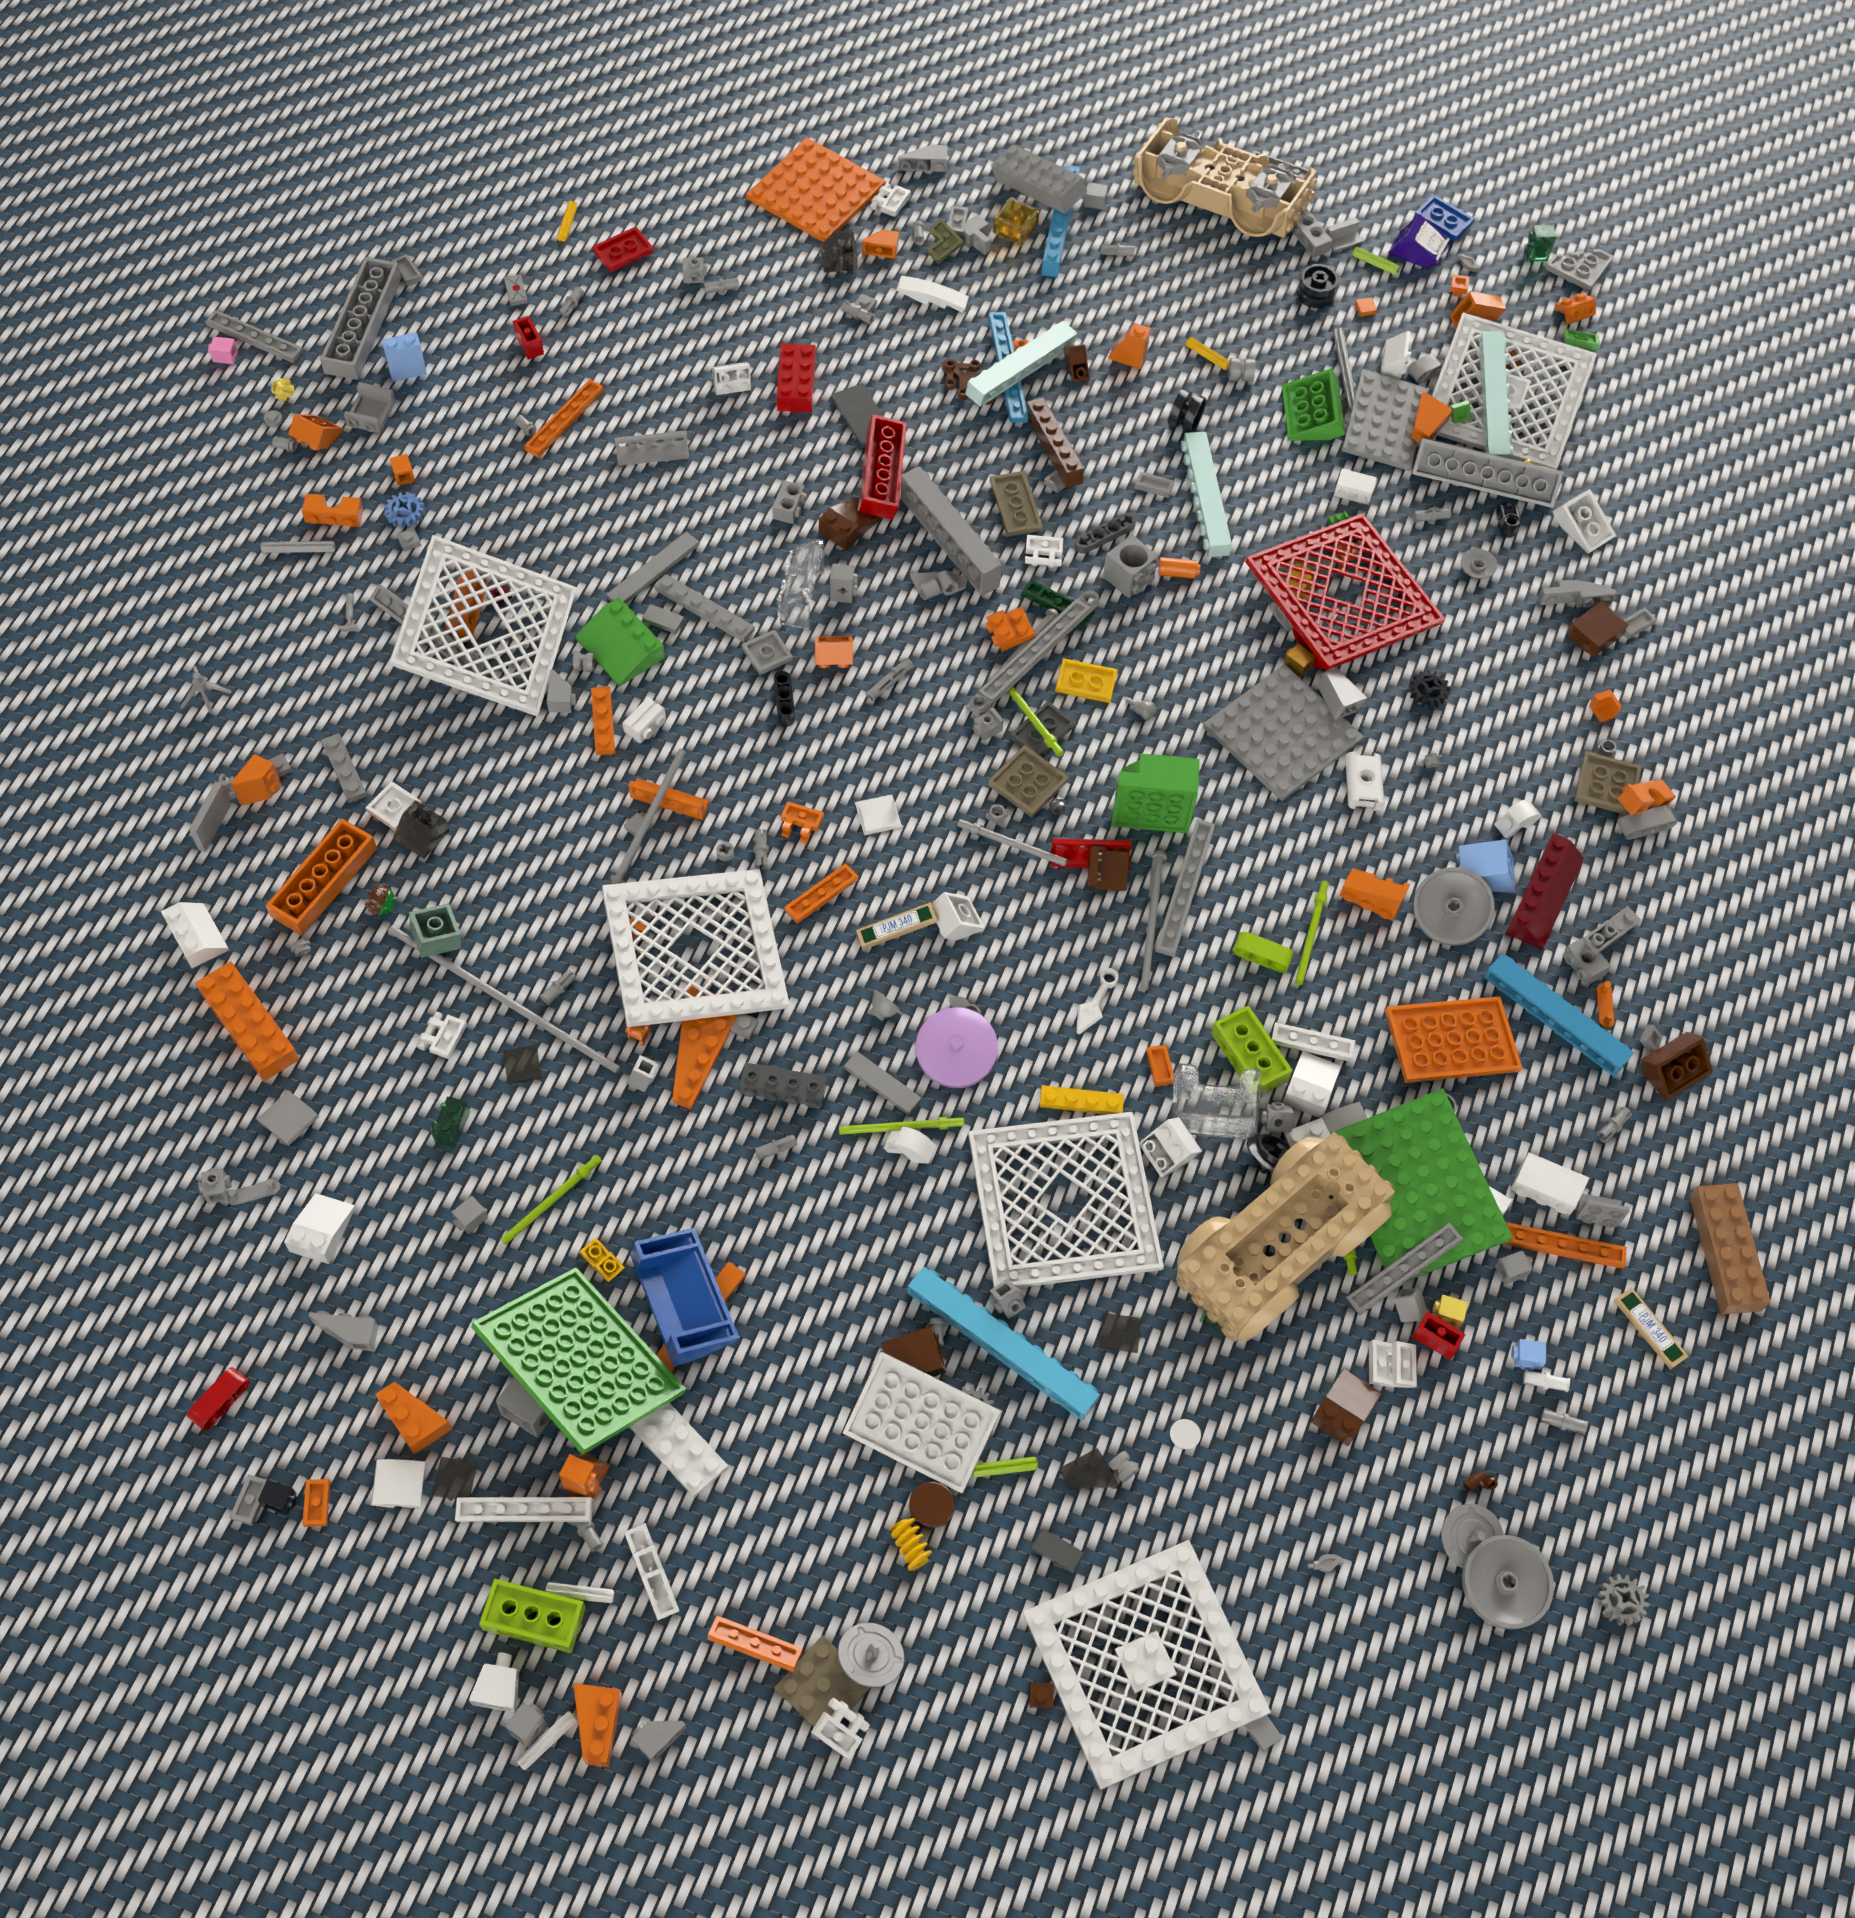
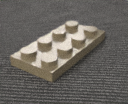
[989,471,1043,537]

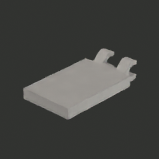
[189,773,237,852]

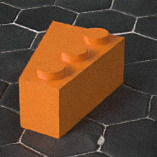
[1339,868,1410,921]
[375,1382,452,1455]
[559,1453,611,1500]
[573,1683,622,1767]

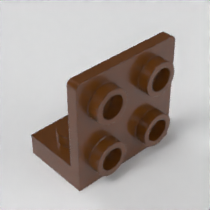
[1087,846,1129,891]

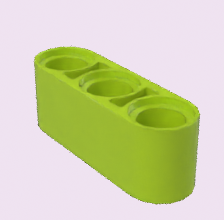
[1233,932,1294,973]

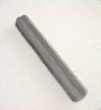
[260,541,335,553]

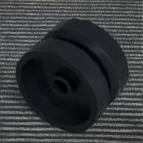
[1297,264,1339,309]
[1168,389,1207,433]

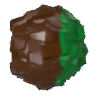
[365,884,396,916]

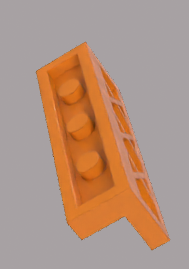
[628,778,710,820]

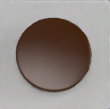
[909,1482,954,1528]

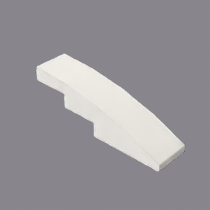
[896,276,969,313]
[624,1523,679,1620]

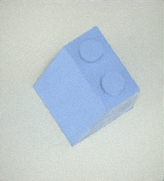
[382,332,427,382]
[1456,839,1515,893]

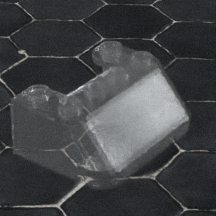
[777,539,825,629]
[1173,1063,1262,1139]

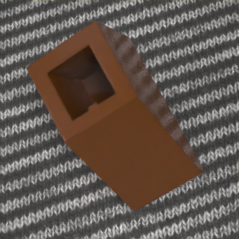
[1063,344,1090,383]

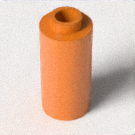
[1158,557,1200,579]

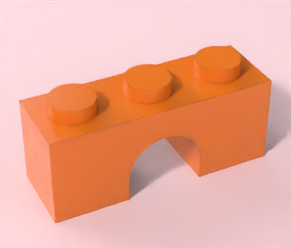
[302,494,364,527]
[1617,780,1676,816]

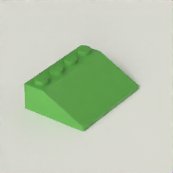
[1282,368,1345,441]
[575,597,665,687]

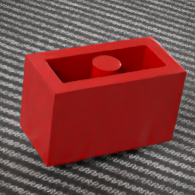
[513,316,544,360]
[1412,1311,1466,1360]

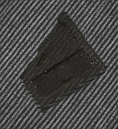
[1058,1448,1119,1490]

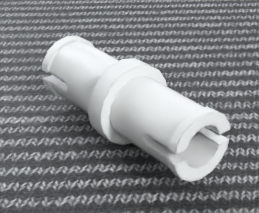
[1523,1370,1570,1392]

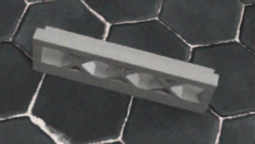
[615,431,689,466]

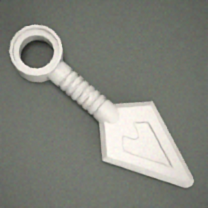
[1076,968,1119,1034]

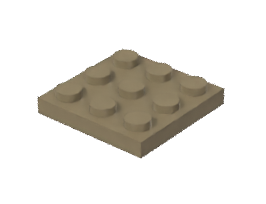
[987,745,1069,818]
[1574,751,1642,815]
[774,1635,871,1727]

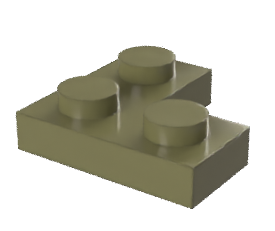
[927,218,964,264]

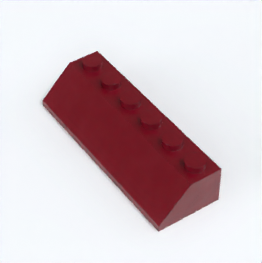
[1505,833,1584,950]

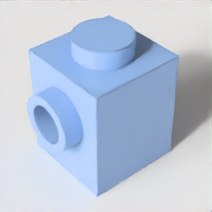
[1511,1339,1546,1371]

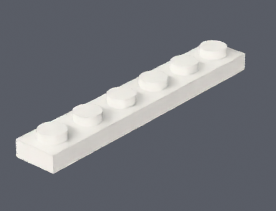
[455,1497,593,1522]

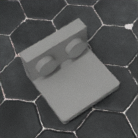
[1576,1193,1630,1228]

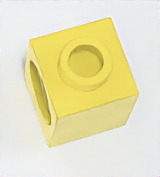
[1432,1295,1468,1329]

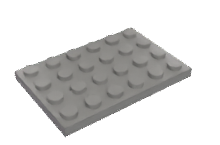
[1342,369,1429,471]

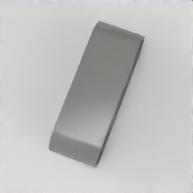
[1618,805,1677,840]

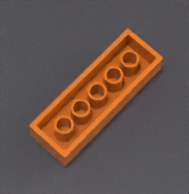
[266,818,377,936]
[195,961,300,1082]

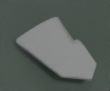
[910,570,968,600]

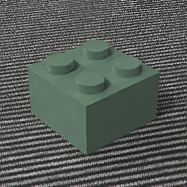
[409,903,461,958]

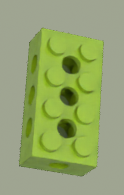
[1211,1005,1293,1098]
[479,1579,586,1654]

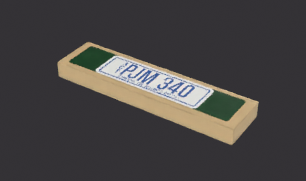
[856,902,938,950]
[1614,1287,1689,1370]

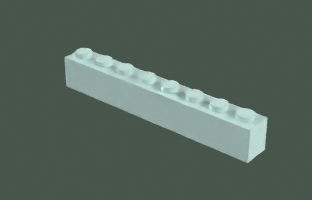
[965,321,1078,407]
[1479,331,1513,458]
[1181,432,1232,557]

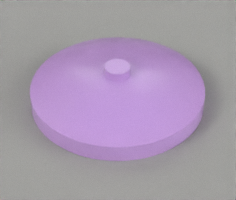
[916,1007,998,1088]

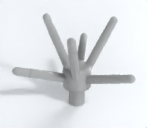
[180,666,231,714]

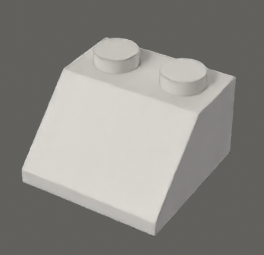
[931,892,985,940]

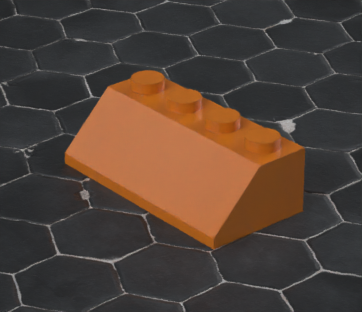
[445,570,488,643]

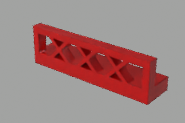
[1051,838,1131,869]

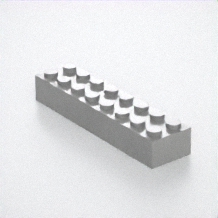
[320,257,402,380]
[1412,438,1564,508]
[901,466,1002,597]

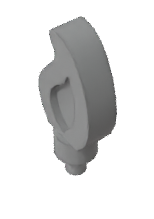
[1457,253,1480,272]
[1307,1554,1345,1573]

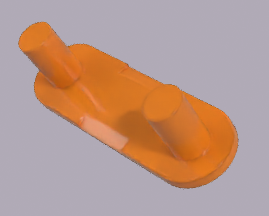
[1596,981,1614,1028]

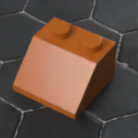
[288,414,344,451]
[815,636,853,668]
[231,754,282,805]

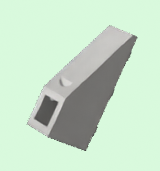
[897,145,948,172]
[309,1311,378,1351]

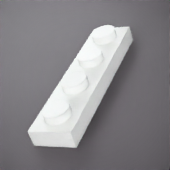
[1272,1022,1355,1062]

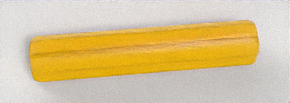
[557,201,577,242]
[1186,337,1229,370]

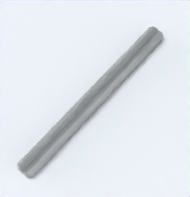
[1333,328,1356,411]

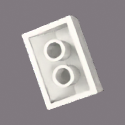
[161,902,229,968]
[1511,1153,1589,1215]

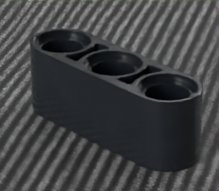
[774,671,795,727]

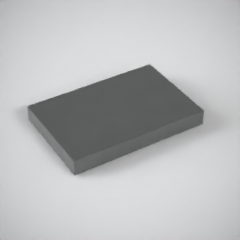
[1010,701,1076,757]

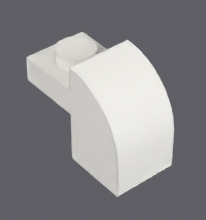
[1494,800,1542,839]
[884,1127,936,1164]

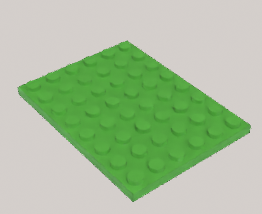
[1330,1088,1513,1280]
[471,1268,686,1455]

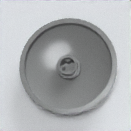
[1413,867,1495,946]
[1462,1535,1554,1630]

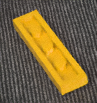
[1040,1085,1124,1115]

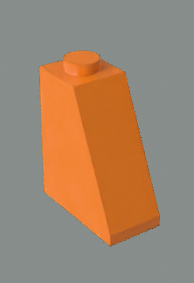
[1450,291,1506,328]
[1108,323,1151,369]
[1411,391,1453,443]

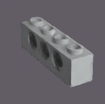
[1292,209,1332,258]

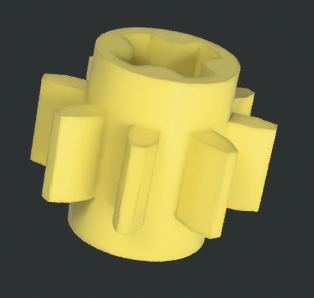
[271,378,294,401]

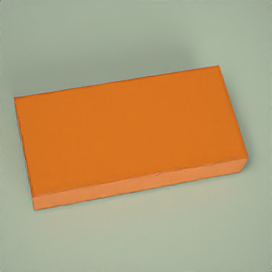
[1146,1045,1175,1087]

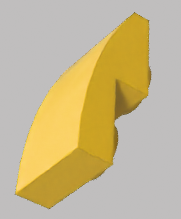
[579,1238,625,1282]

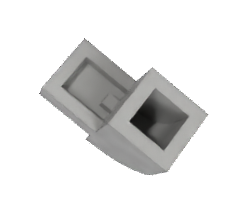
[964,214,990,255]

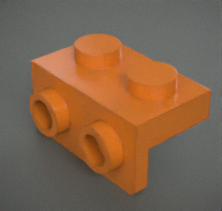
[1555,293,1596,324]

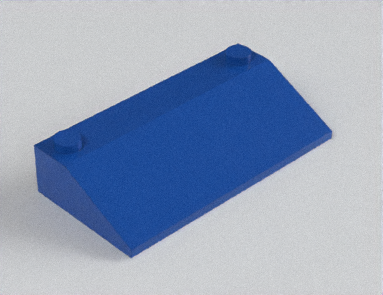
[630,1228,739,1366]

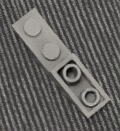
[1538,580,1617,608]
[1582,906,1641,954]

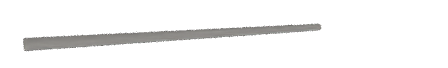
[388,925,620,1073]

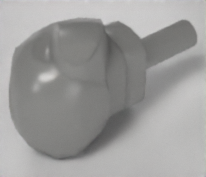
[1126,698,1156,720]

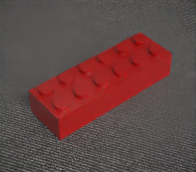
[858,414,907,520]

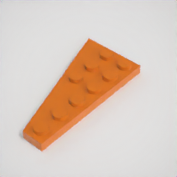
[672,983,739,1110]

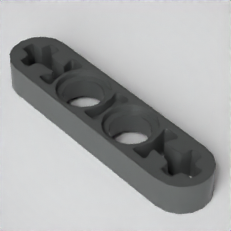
[1075,513,1136,554]

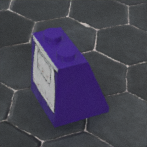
[1388,214,1449,269]

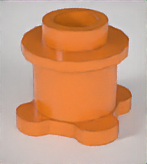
[625,1025,652,1046]

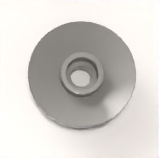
[1461,548,1497,579]

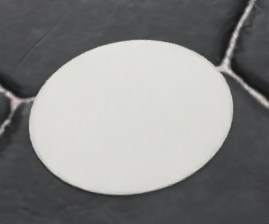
[1170,1419,1201,1449]

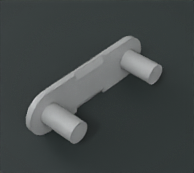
[227,1178,281,1205]

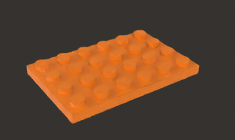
[1384,996,1523,1083]

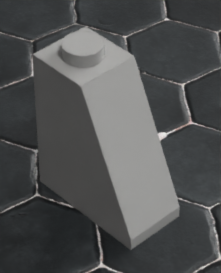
[1317,668,1367,720]

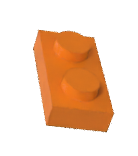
[302,1479,331,1527]

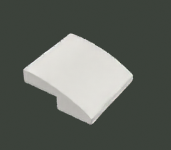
[1369,1340,1417,1388]
[371,1459,425,1509]

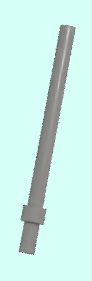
[957,819,1067,867]

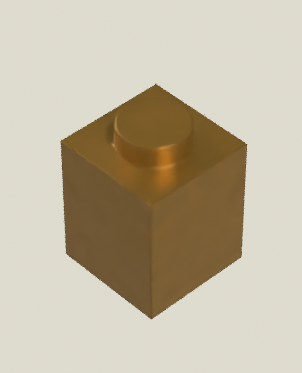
[1284,644,1316,678]

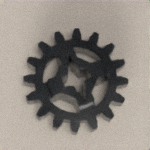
[1408,670,1450,709]

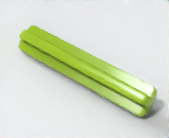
[1352,247,1400,275]
[972,1457,1038,1477]

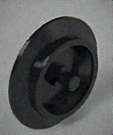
[1246,1134,1291,1174]

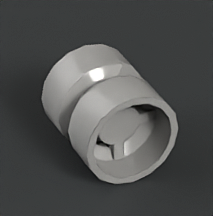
[1228,357,1256,382]

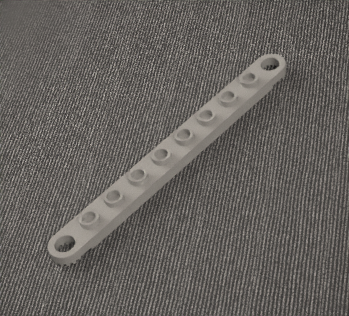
[970,590,1099,714]

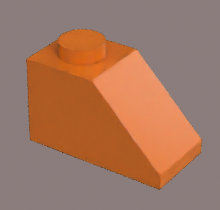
[862,229,899,259]

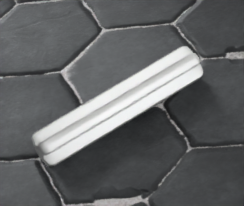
[546,1582,614,1603]
[517,1711,577,1770]

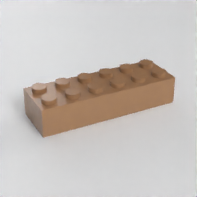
[1689,1183,1771,1315]

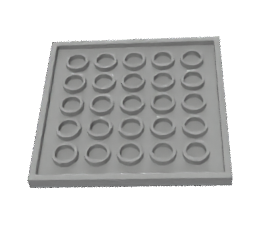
[1203,664,1364,801]

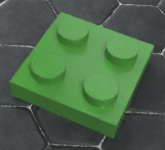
[1563,328,1600,352]

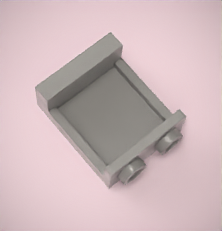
[344,382,396,433]

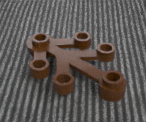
[941,359,994,405]

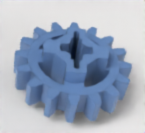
[384,492,425,529]

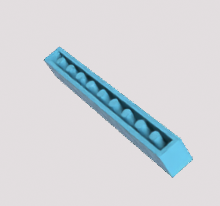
[907,1266,1100,1421]

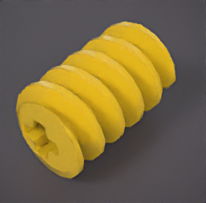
[888,1518,932,1571]

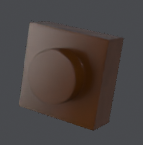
[1029,1683,1054,1709]

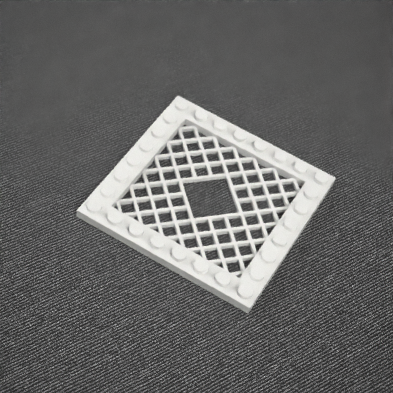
[389,535,577,716]
[602,869,789,1027]
[968,1112,1164,1288]

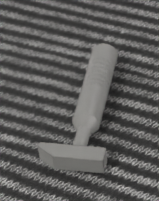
[339,593,357,632]

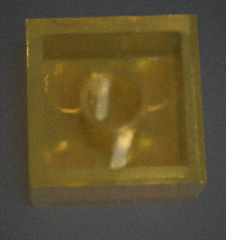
[993,197,1040,246]

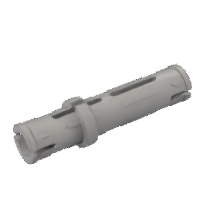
[866,658,914,702]

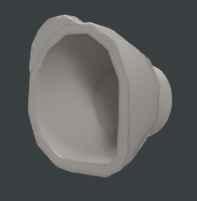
[870,989,903,1021]

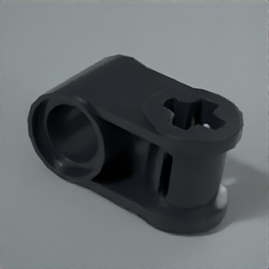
[1496,504,1520,538]

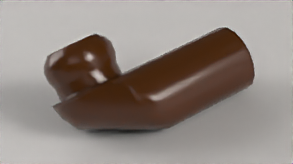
[1462,1472,1498,1492]

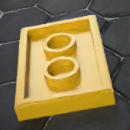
[1055,658,1118,703]

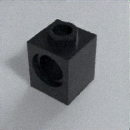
[258,1480,297,1515]

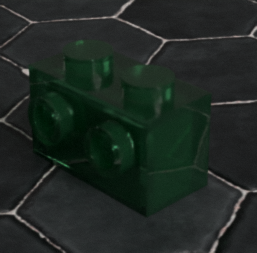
[1524,224,1557,262]
[430,1096,470,1149]

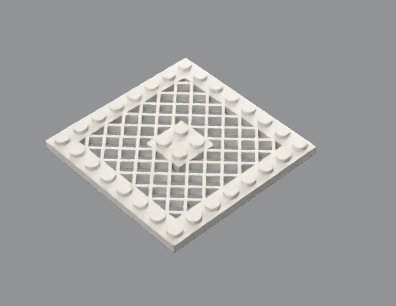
[1432,313,1597,470]
[1023,1540,1271,1790]

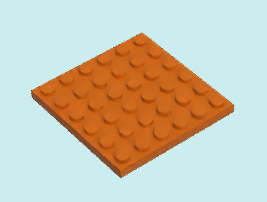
[746,137,886,244]

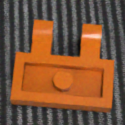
[781,801,824,844]

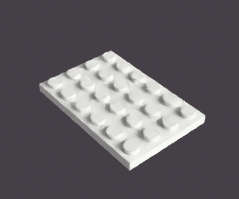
[843,1352,1001,1493]

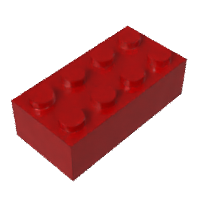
[776,343,816,413]

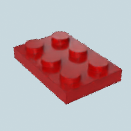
[592,226,654,273]

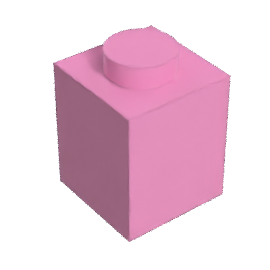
[208,337,238,364]

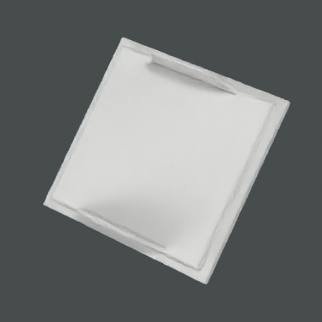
[855,795,902,835]

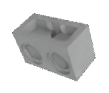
[772,480,807,524]

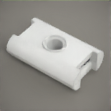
[1345,751,1384,811]

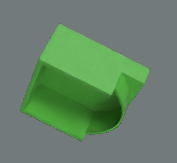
[1111,753,1200,834]

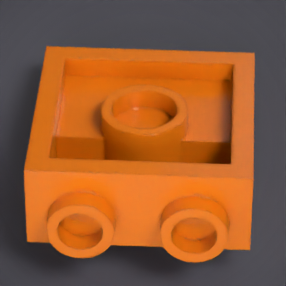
[985,606,1036,652]

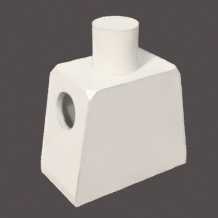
[469,1653,519,1713]

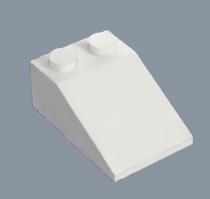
[1552,489,1616,553]
[1282,1051,1341,1118]
[284,1193,356,1264]

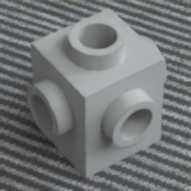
[683,257,707,283]
[1261,1102,1294,1134]
[198,1168,232,1204]
[990,1279,1026,1319]

